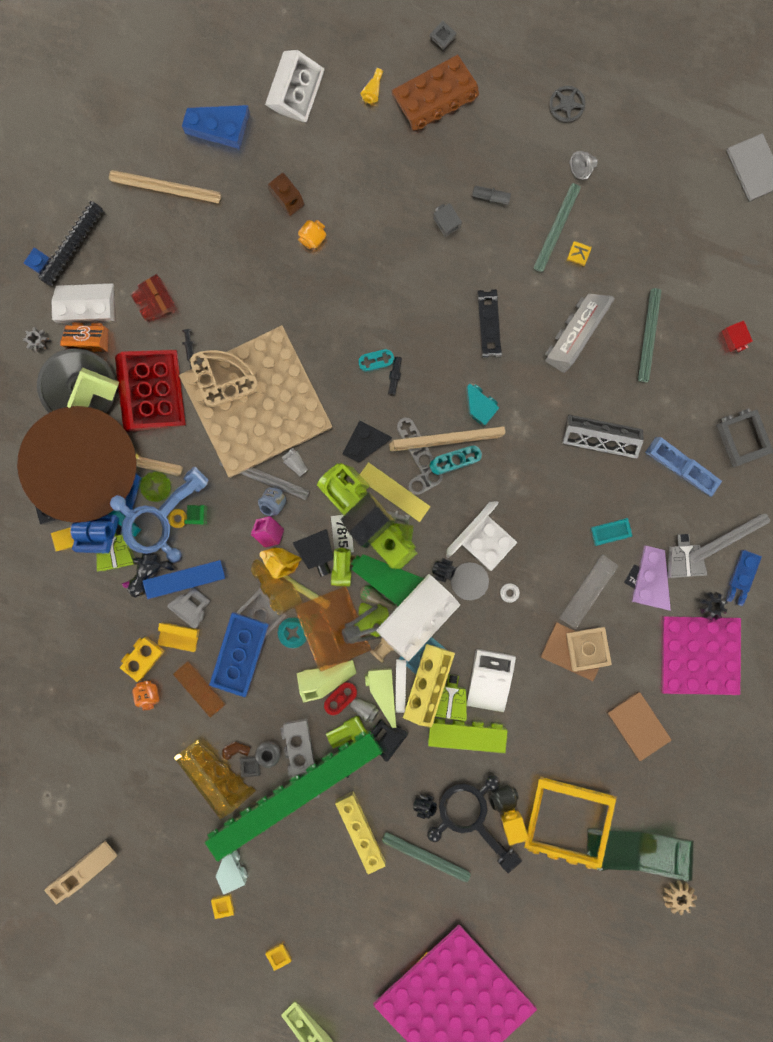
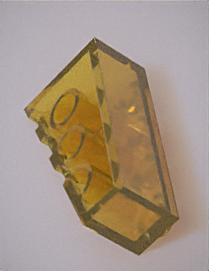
[174,740,256,819]

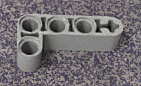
[397,418,443,495]

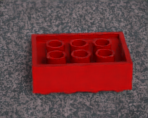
[115,350,186,432]

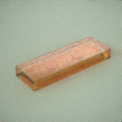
[173,661,226,718]

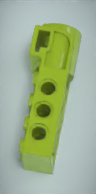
[317,463,417,569]

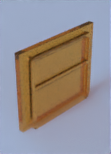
[294,586,371,672]

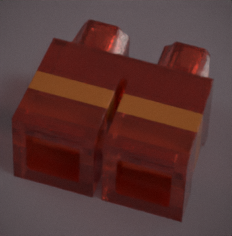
[131,274,177,320]

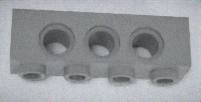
[281,718,321,798]

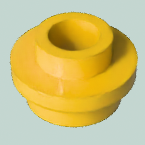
[168,509,187,528]

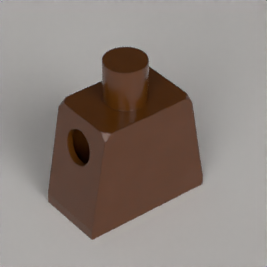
[268,172,305,217]

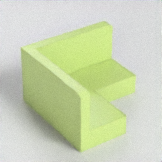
[67,367,119,408]

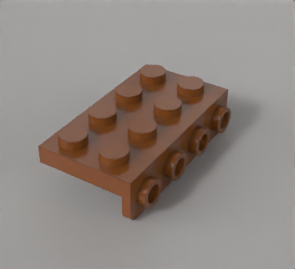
[391,55,479,131]

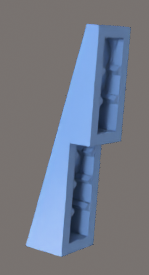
[645,437,722,497]

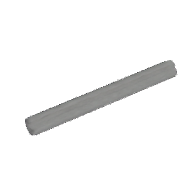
[219,460,309,500]
[689,514,770,563]

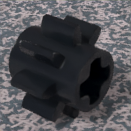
[432,558,456,583]
[413,794,437,819]

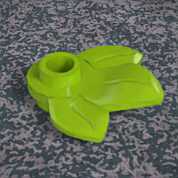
[354,603,389,637]

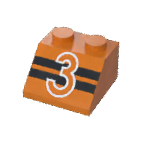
[60,322,108,352]

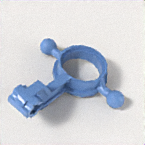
[110,467,209,563]

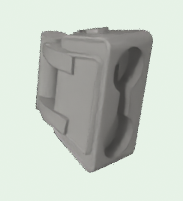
[167,587,210,629]

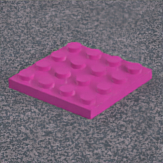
[662,616,741,695]

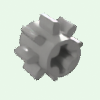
[23,327,49,352]

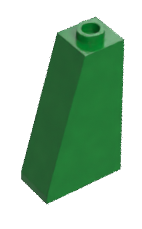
[351,554,424,606]

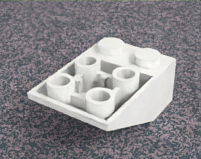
[466,649,516,712]

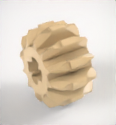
[663,880,697,915]

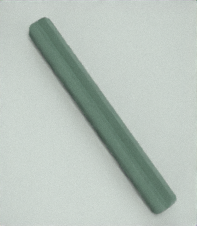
[534,183,581,272]
[638,288,661,382]
[382,833,471,882]

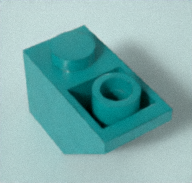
[466,384,500,427]

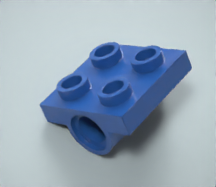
[71,515,119,553]

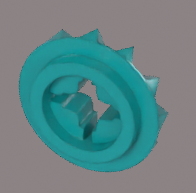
[277,618,308,648]

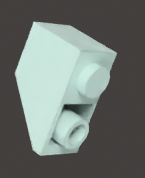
[216,850,248,895]

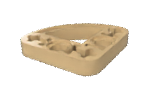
[190,350,258,407]

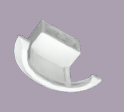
[447,501,517,571]

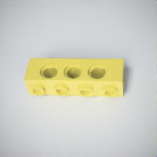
[403,644,455,727]
[335,791,386,874]

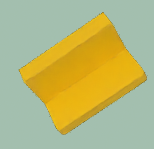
[158,622,200,652]

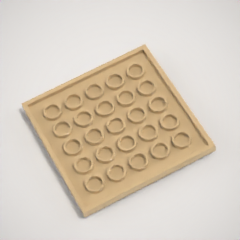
[179,326,333,478]

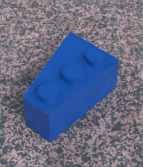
[182,105,250,149]

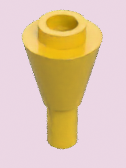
[360,68,383,103]

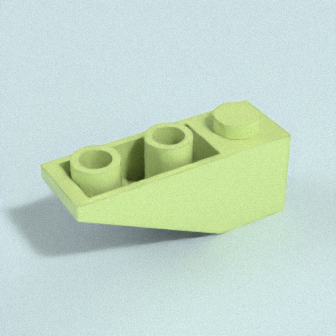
[297,660,357,703]

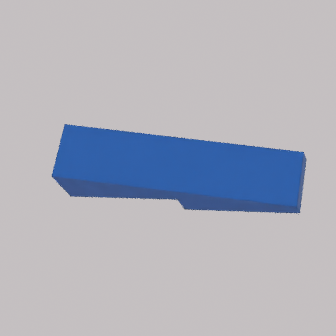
[142,560,225,599]

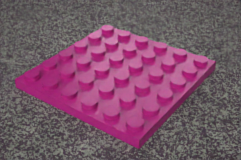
[373,925,537,1042]

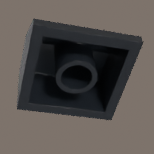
[341,492,395,548]

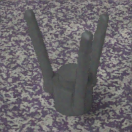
[342,605,381,644]

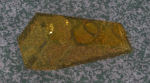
[251,559,301,615]

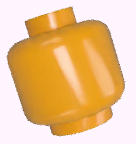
[298,220,326,249]

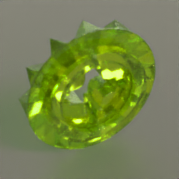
[139,471,171,502]

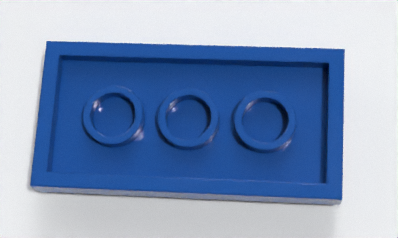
[209,612,269,698]

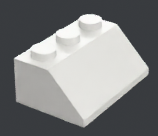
[265,50,325,122]
[52,284,115,324]

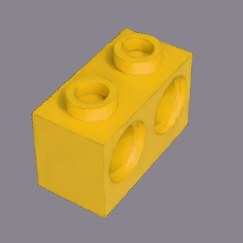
[120,636,165,682]
[500,809,528,845]

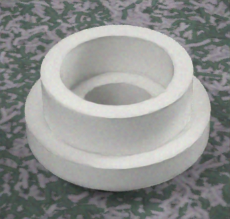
[500,583,520,603]

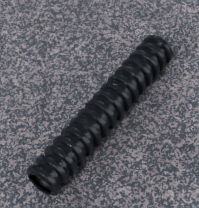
[37,201,104,286]

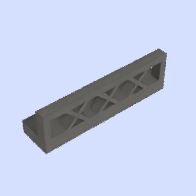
[563,414,644,458]

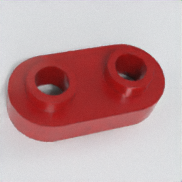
[324,682,357,715]

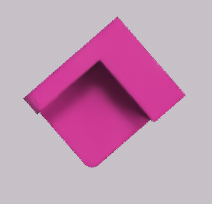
[251,516,284,548]

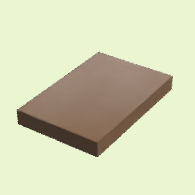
[540,622,609,681]
[607,692,672,761]

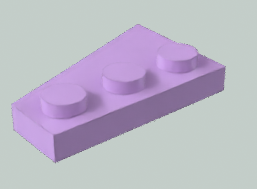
[632,546,671,611]

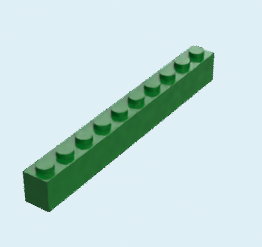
[204,731,382,862]

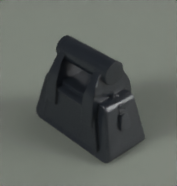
[371,719,409,762]

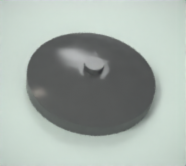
[37,348,116,413]

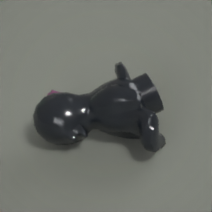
[121,553,175,598]

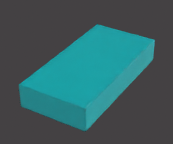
[590,518,633,546]

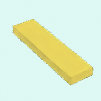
[360,462,431,522]

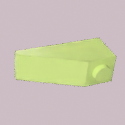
[365,668,396,728]
[281,1002,333,1042]

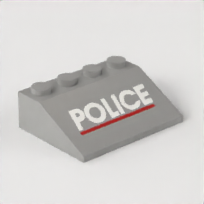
[545,294,615,373]

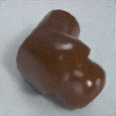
[222,742,251,760]

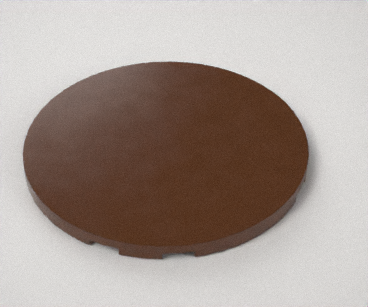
[17,406,137,523]

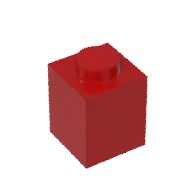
[721,320,753,352]

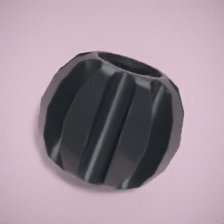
[699,592,728,620]

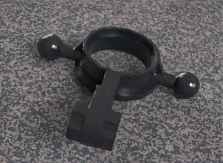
[427,775,523,874]

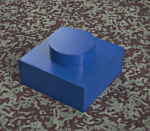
[24,248,51,275]

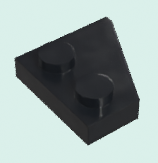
[342,420,392,463]

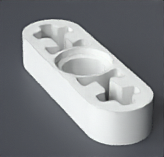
[395,659,406,713]

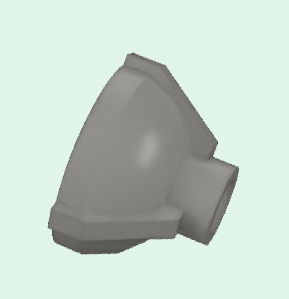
[569,151,597,180]

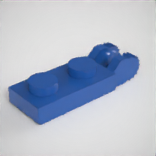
[726,550,762,606]

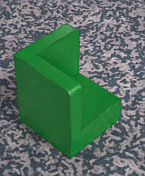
[184,505,207,525]

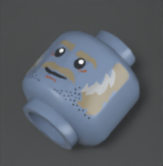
[258,487,286,516]

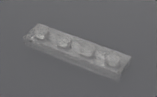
[559,555,618,629]

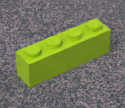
[428,718,507,753]

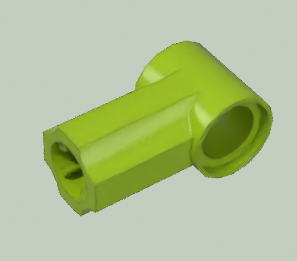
[331,548,351,587]
[326,715,367,748]

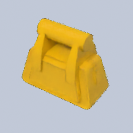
[260,547,301,579]

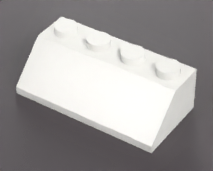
[376,574,460,662]

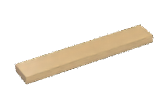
[389,427,505,451]

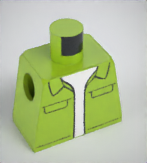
[96,532,137,572]
[435,674,467,721]

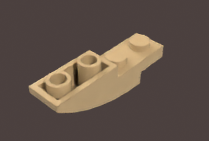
[44,841,117,905]

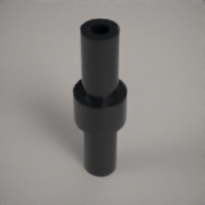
[388,356,402,395]

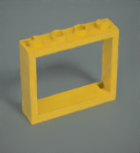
[524,777,617,870]

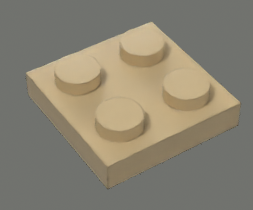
[566,627,612,672]

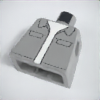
[667,534,707,578]

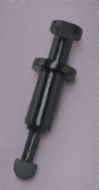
[182,329,195,369]

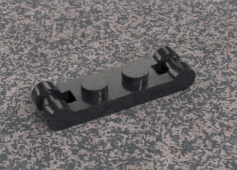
[477,289,502,359]

